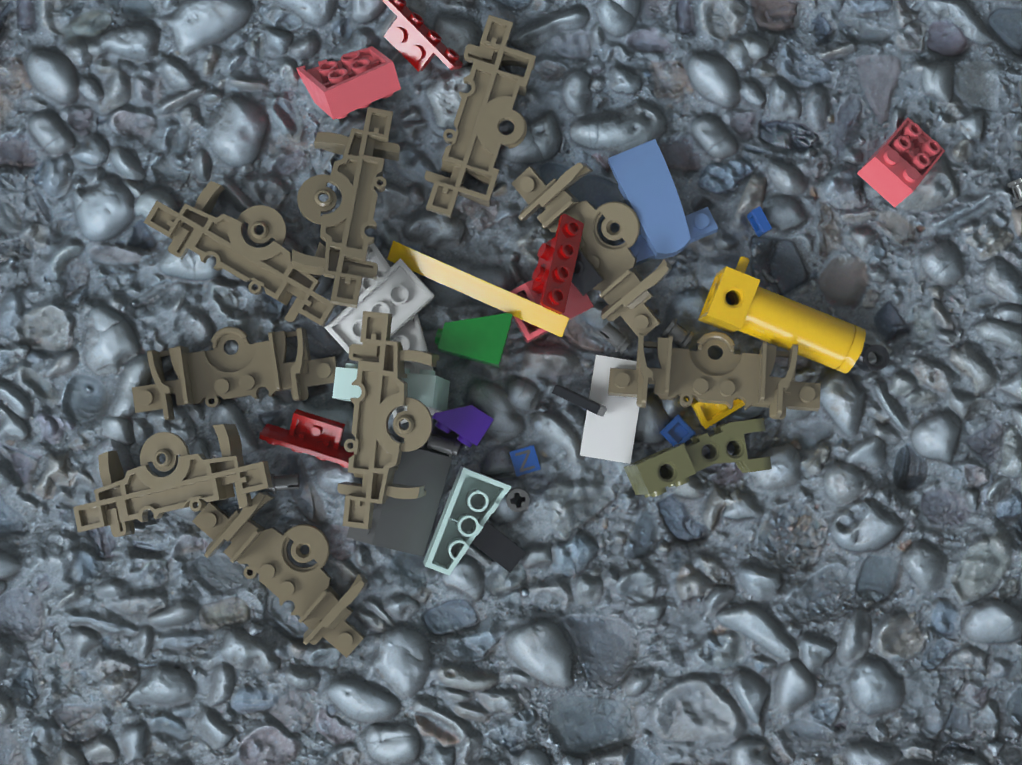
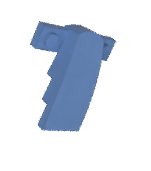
[608,139,718,266]

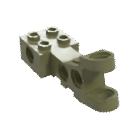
[624,418,772,498]

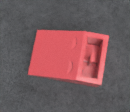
[857,117,945,208]
[510,280,594,343]

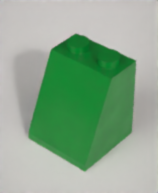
[434,313,513,368]

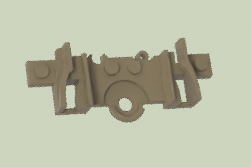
[425,15,536,218]
[132,327,338,420]
[608,332,821,420]

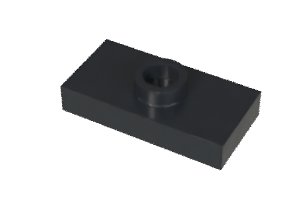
[572,248,604,296]

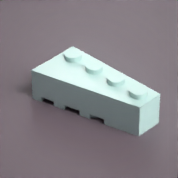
[332,363,450,411]
[423,466,512,575]

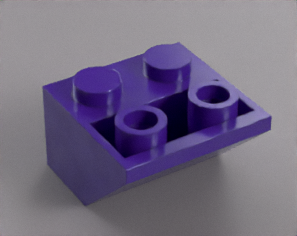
[432,405,494,447]

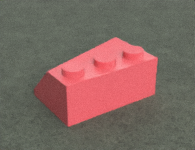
[296,46,401,120]

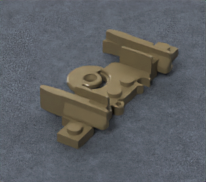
[292,107,400,308]
[511,162,672,337]
[143,181,336,327]
[337,311,440,529]
[73,424,273,537]
[192,491,368,658]

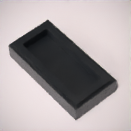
[552,384,607,416]
[472,521,526,573]

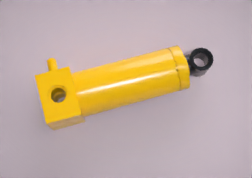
[698,256,890,374]

